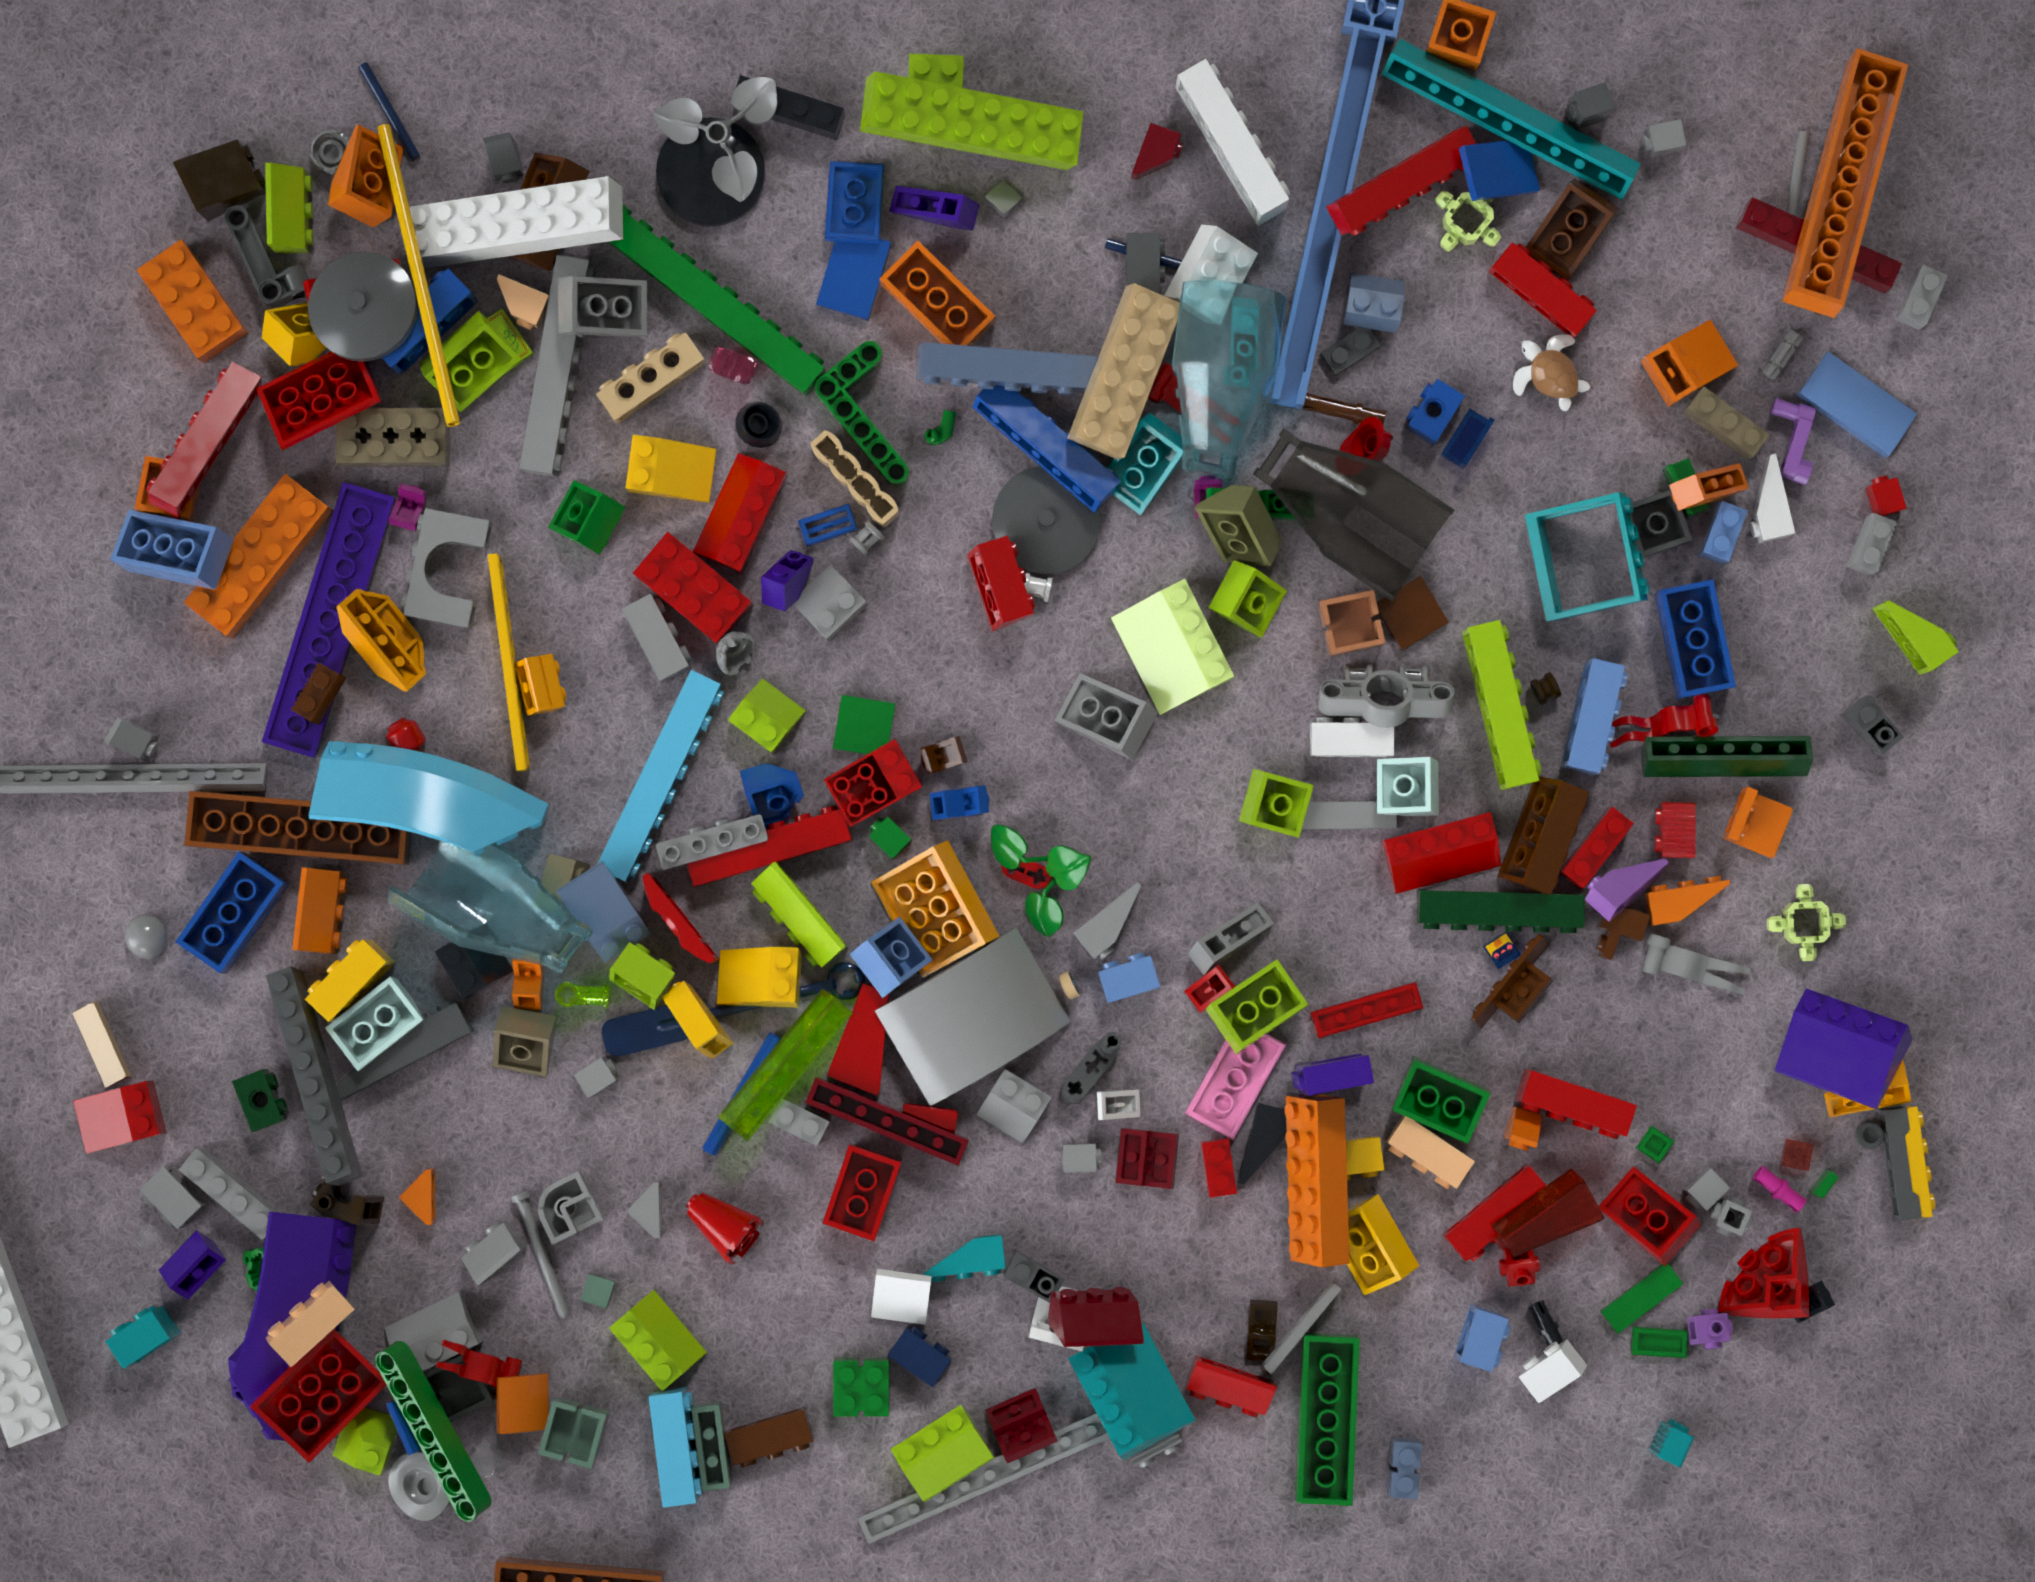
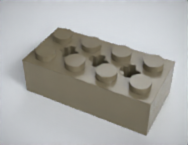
[336,408,450,467]

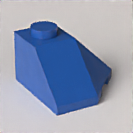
[740,763,804,828]

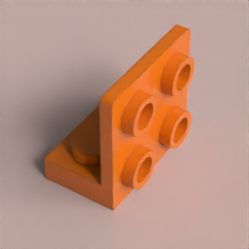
[1722,787,1793,858]

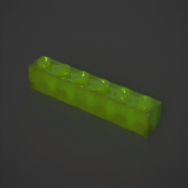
[718,989,853,1142]

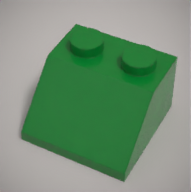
[548,480,626,555]

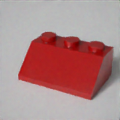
[967,535,1035,631]
[1185,1355,1277,1418]

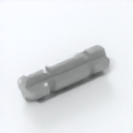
[1762,330,1803,380]

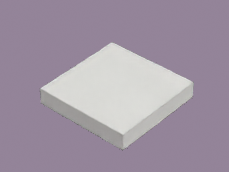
[871,1269,932,1325]

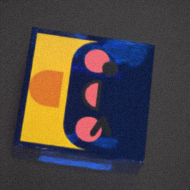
[1482,932,1521,969]

